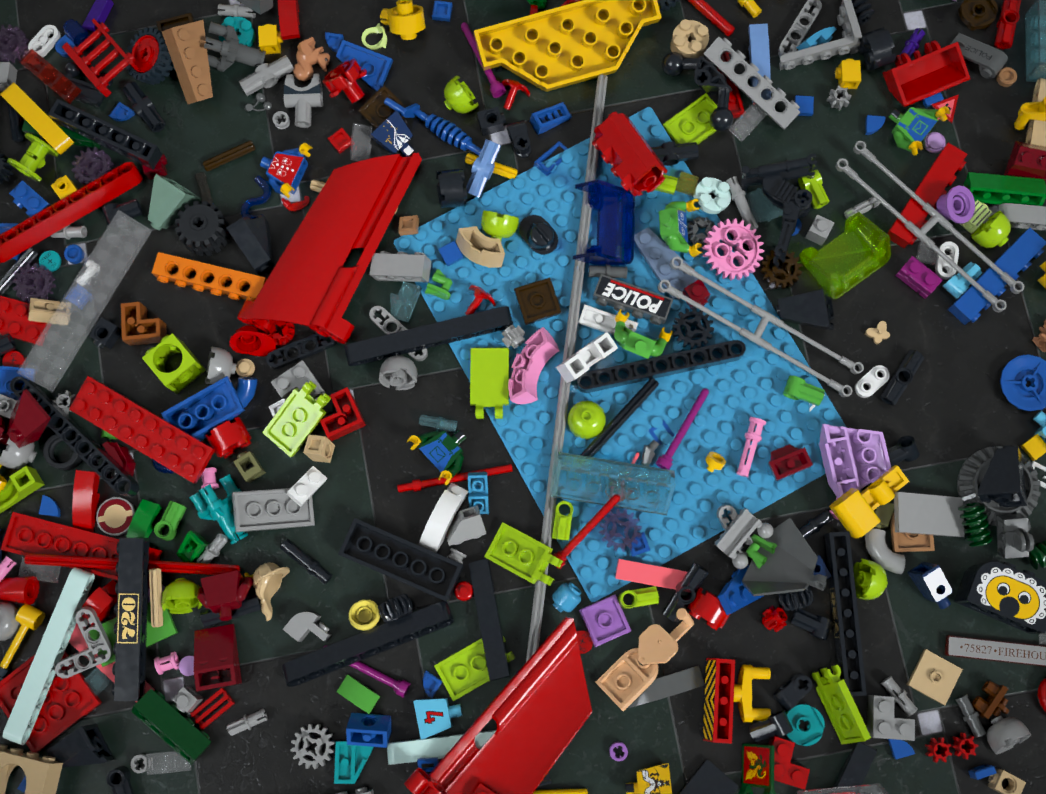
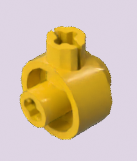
[380,0,425,40]

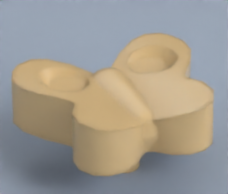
[865,321,890,344]

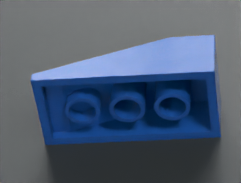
[161,376,245,441]

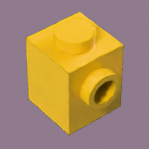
[258,24,283,54]
[835,59,861,89]
[51,175,78,199]

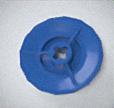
[1000,355,1046,411]

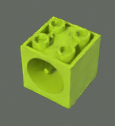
[142,333,206,394]

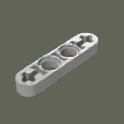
[778,0,822,57]
[369,306,428,361]

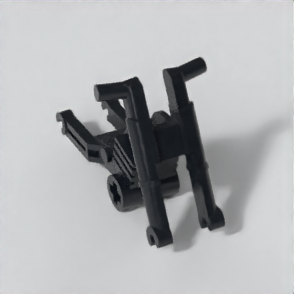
[741,154,817,268]

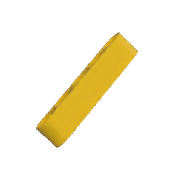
[0,82,74,155]

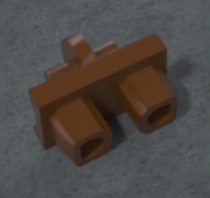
[972,681,1009,719]

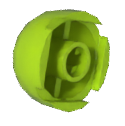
[444,75,478,114]
[481,210,519,241]
[971,211,1011,248]
[567,400,606,439]
[853,559,888,600]
[161,578,202,614]

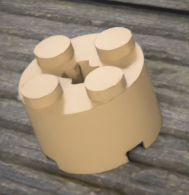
[670,19,709,58]

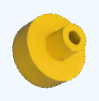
[705,451,726,472]

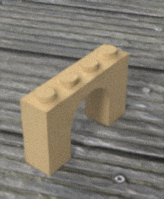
[0,744,63,794]

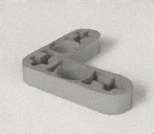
[55,606,113,679]

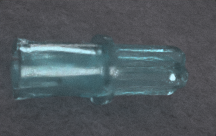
[419,415,458,433]

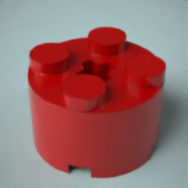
[205,417,252,459]
[687,587,730,630]

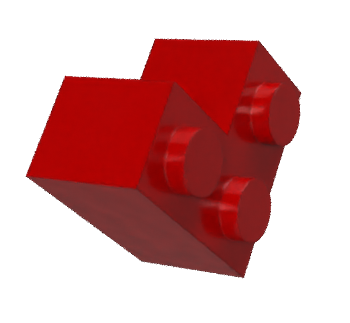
[320,387,366,442]
[768,736,810,790]

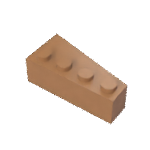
[162,20,213,104]

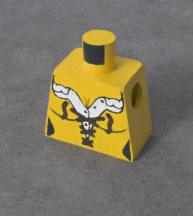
[625,763,672,794]

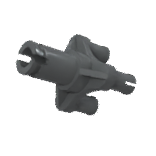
[204,21,266,72]

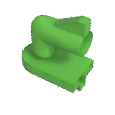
[425,269,452,300]
[746,534,777,569]

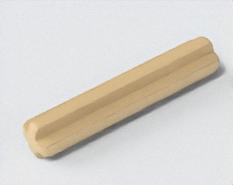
[149,568,163,627]

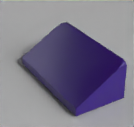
[82,0,114,32]

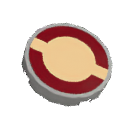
[96,497,136,536]

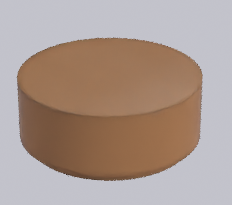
[996,67,1017,87]

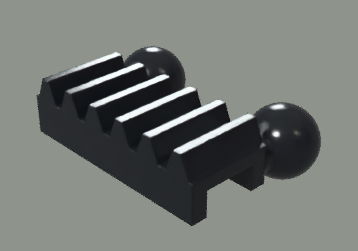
[57,62,113,108]

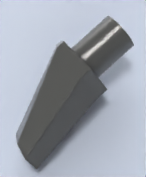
[641,440,659,471]

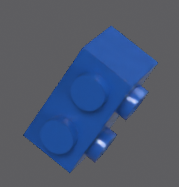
[9,180,51,217]

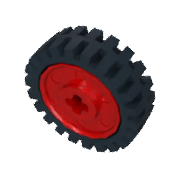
[126,27,173,85]

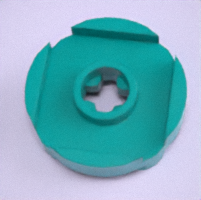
[219,17,255,47]
[786,704,825,746]

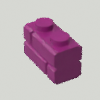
[895,256,943,299]

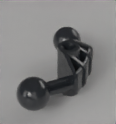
[662,52,734,131]

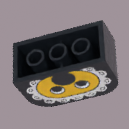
[954,562,1046,634]

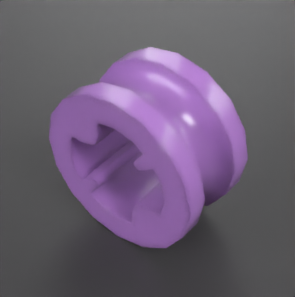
[609,741,628,761]

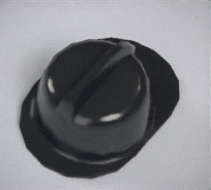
[519,215,558,255]

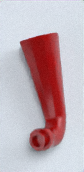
[0,576,40,605]

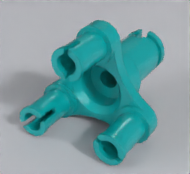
[189,474,248,545]

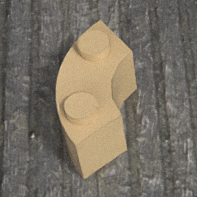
[456,226,505,268]

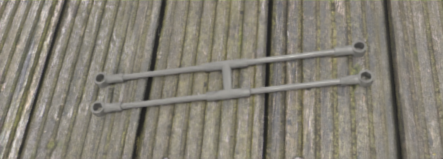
[835,141,1025,312]
[658,257,864,397]

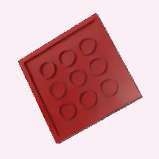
[0,651,102,753]

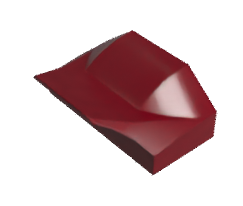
[102,441,136,476]
[768,444,813,481]

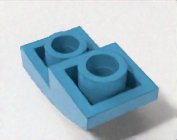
[796,27,837,50]
[468,472,489,514]

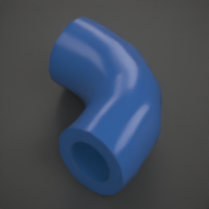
[235,377,257,408]

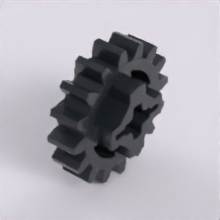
[672,307,714,350]

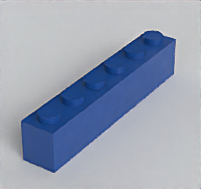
[948,228,1046,325]

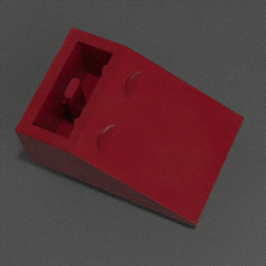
[194,624,242,691]

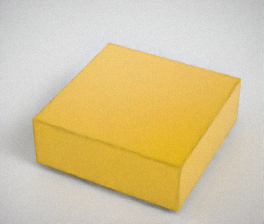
[1021,434,1046,461]

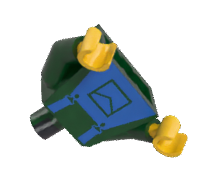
[406,430,466,485]

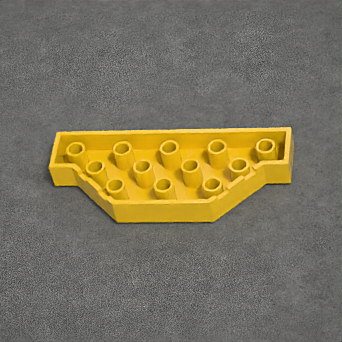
[474,0,662,92]

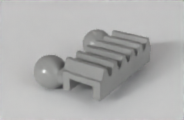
[714,508,773,569]

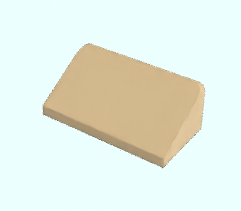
[28,298,70,325]

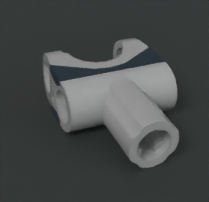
[284,73,323,128]

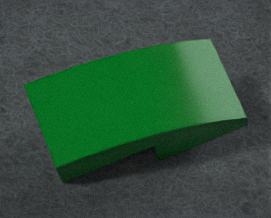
[126,499,162,538]

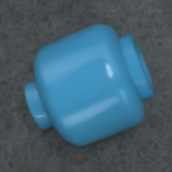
[552,582,581,612]

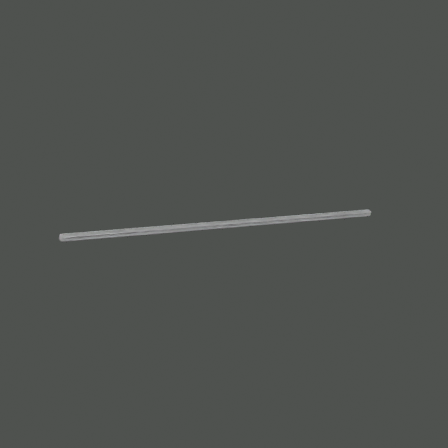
[526,75,608,662]

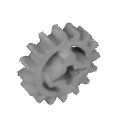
[290,724,336,769]

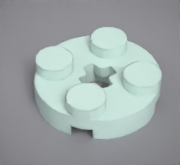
[693,177,731,214]

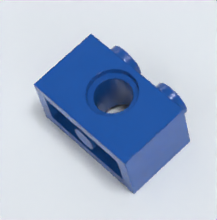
[346,713,392,748]

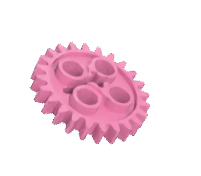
[702,219,764,281]

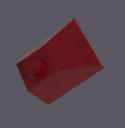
[7,389,51,448]

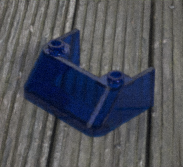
[573,180,635,265]

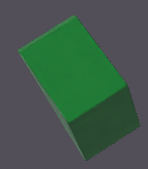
[176,530,209,563]

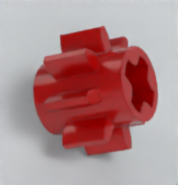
[762,605,787,632]
[950,732,979,759]
[924,737,952,763]

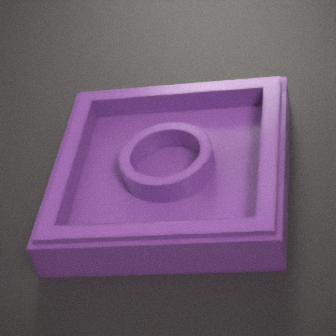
[579,594,631,647]

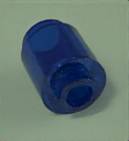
[63,19,90,46]

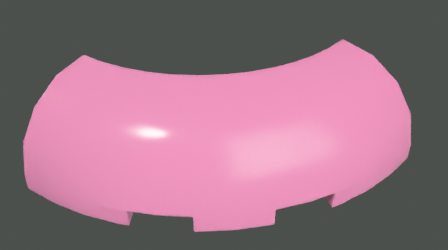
[508,327,560,404]

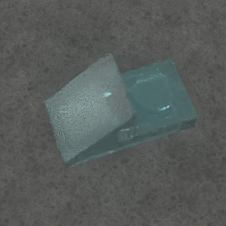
[390,282,422,322]

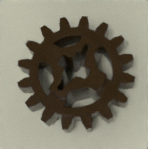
[760,250,802,289]

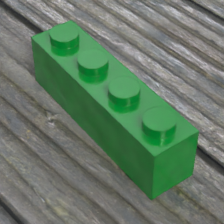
[963,172,1046,206]

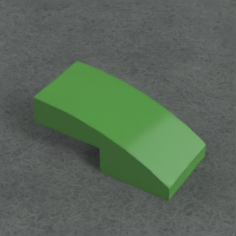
[337,674,380,714]

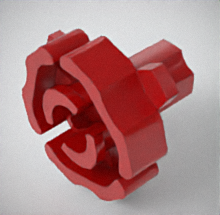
[322,59,367,103]

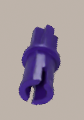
[900,28,925,58]

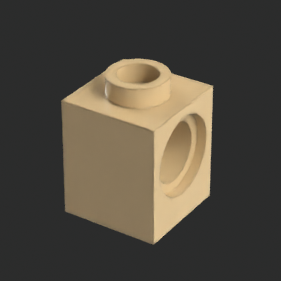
[303,435,335,463]
[988,768,1026,794]

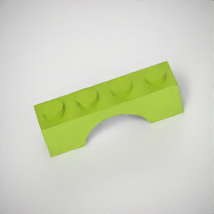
[0,466,45,514]

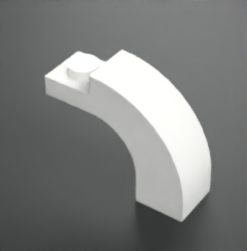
[419,483,468,553]

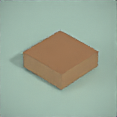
[398,215,419,236]

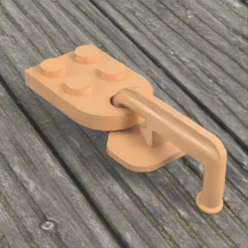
[596,608,694,711]

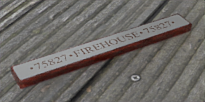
[945,635,1046,667]

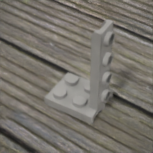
[779,0,862,70]

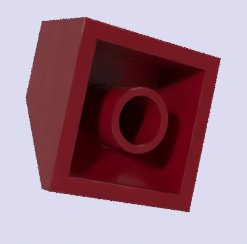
[1004,141,1046,180]

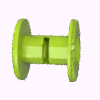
[7,133,59,182]

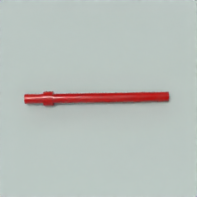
[397,464,513,493]

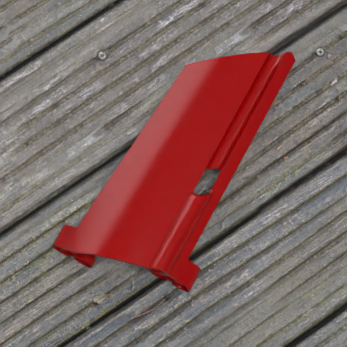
[237,153,422,344]
[404,617,592,794]

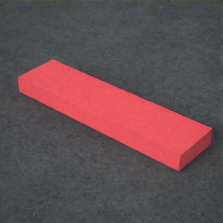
[615,558,690,592]

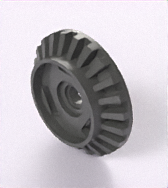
[957,446,1041,526]

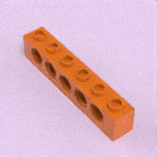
[152,252,267,301]

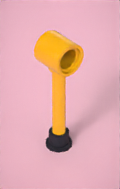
[0,604,45,680]

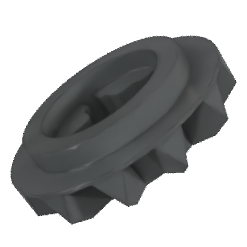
[687,216,714,246]

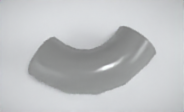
[865,529,905,574]

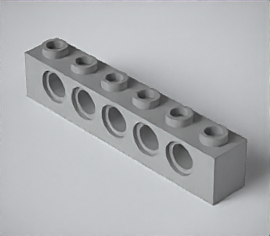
[703,37,800,130]

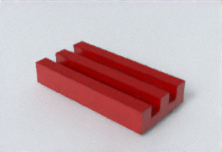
[190,687,235,730]

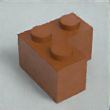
[121,302,167,346]

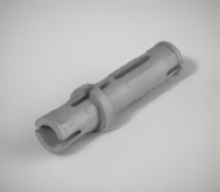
[726,176,759,231]

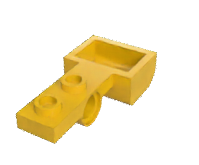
[829,465,909,538]

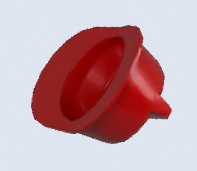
[229,325,276,356]

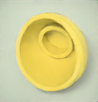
[349,600,380,631]

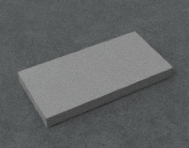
[232,488,315,532]
[894,492,964,537]

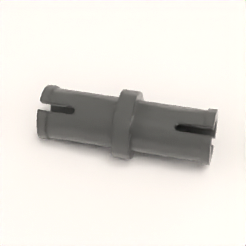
[588,264,627,279]
[955,694,987,738]

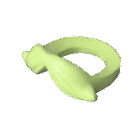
[362,23,387,50]

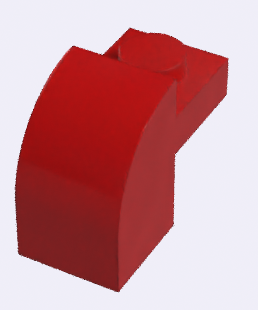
[82,580,118,625]

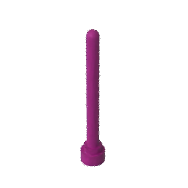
[461,22,506,98]
[655,388,709,471]
[323,645,411,698]

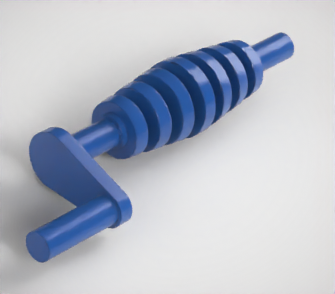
[384,97,482,156]

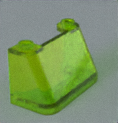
[799,211,891,299]

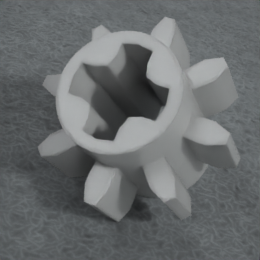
[827,86,852,111]
[502,325,525,349]
[54,390,77,415]

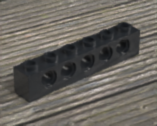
[48,99,163,170]

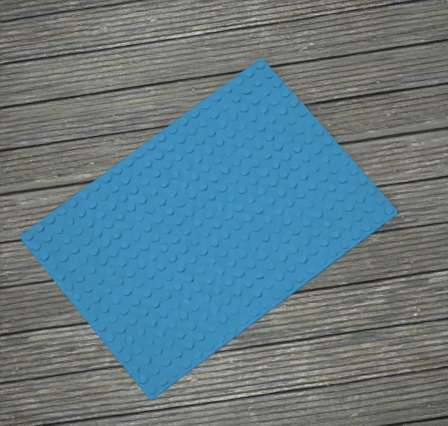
[394,107,847,602]

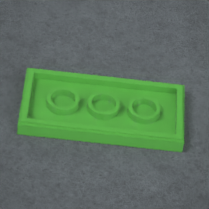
[89,602,178,667]

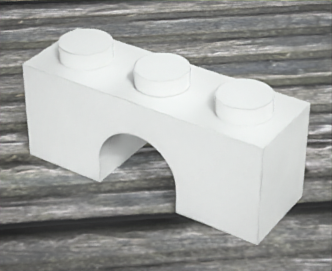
[556,332,618,383]

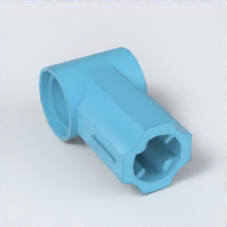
[943,262,982,299]

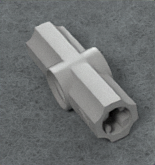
[238,55,294,96]

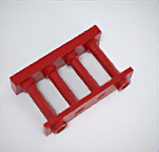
[62,19,139,98]

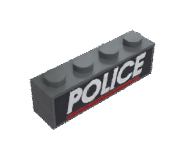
[593,274,673,325]

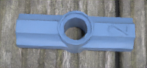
[466,139,501,198]

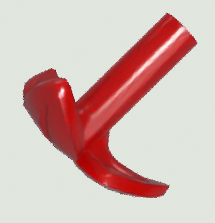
[501,79,530,111]
[465,285,496,315]

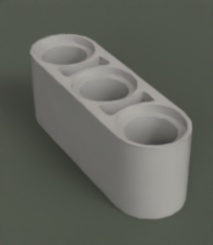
[998,203,1046,230]

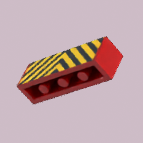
[703,658,735,744]

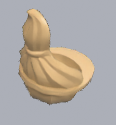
[253,562,290,621]

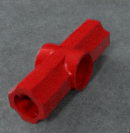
[994,0,1021,50]

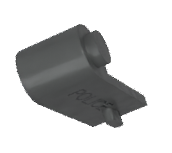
[951,33,1008,79]

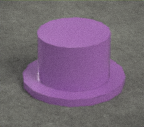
[936,185,975,224]

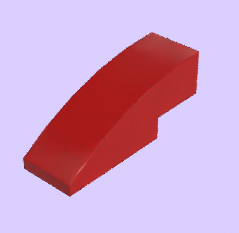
[72,470,100,532]

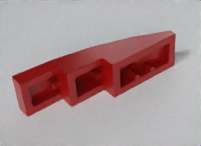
[278,0,300,40]

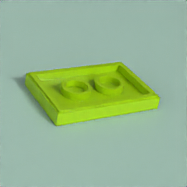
[663,93,717,144]

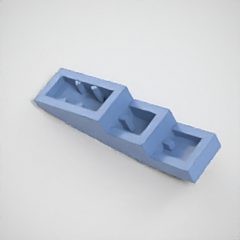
[748,24,771,102]

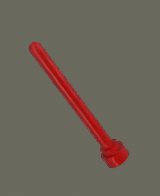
[552,494,620,569]

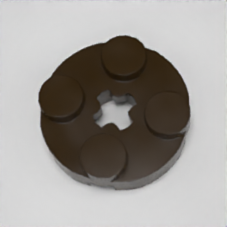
[958,0,998,31]

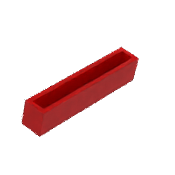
[885,142,967,248]

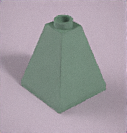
[148,174,202,231]

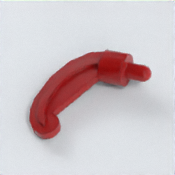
[281,196,310,211]

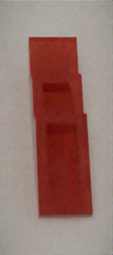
[20,49,82,104]

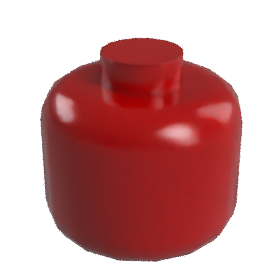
[454,581,474,601]

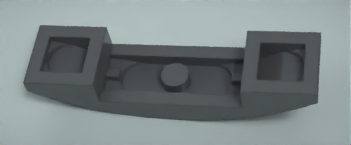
[628,665,705,708]

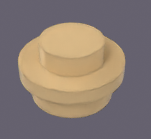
[236,359,255,377]

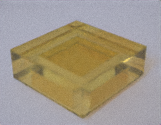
[675,171,699,196]

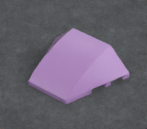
[819,424,891,498]

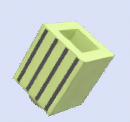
[960,200,992,234]

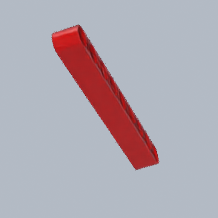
[0,162,143,263]

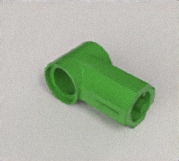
[783,375,825,406]
[154,501,187,541]

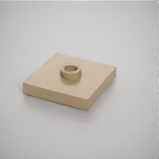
[907,649,963,705]

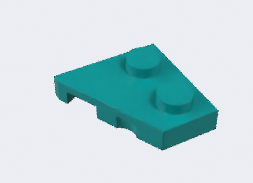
[334,741,374,784]

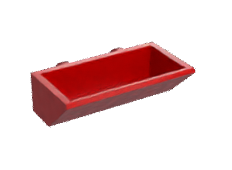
[883,40,970,107]

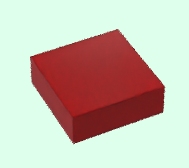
[328,128,354,154]

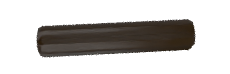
[203,140,255,171]

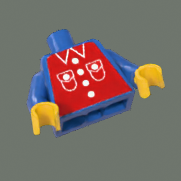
[260,143,313,198]

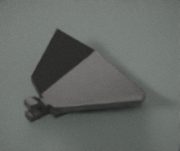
[742,518,827,596]

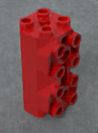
[592,112,668,196]

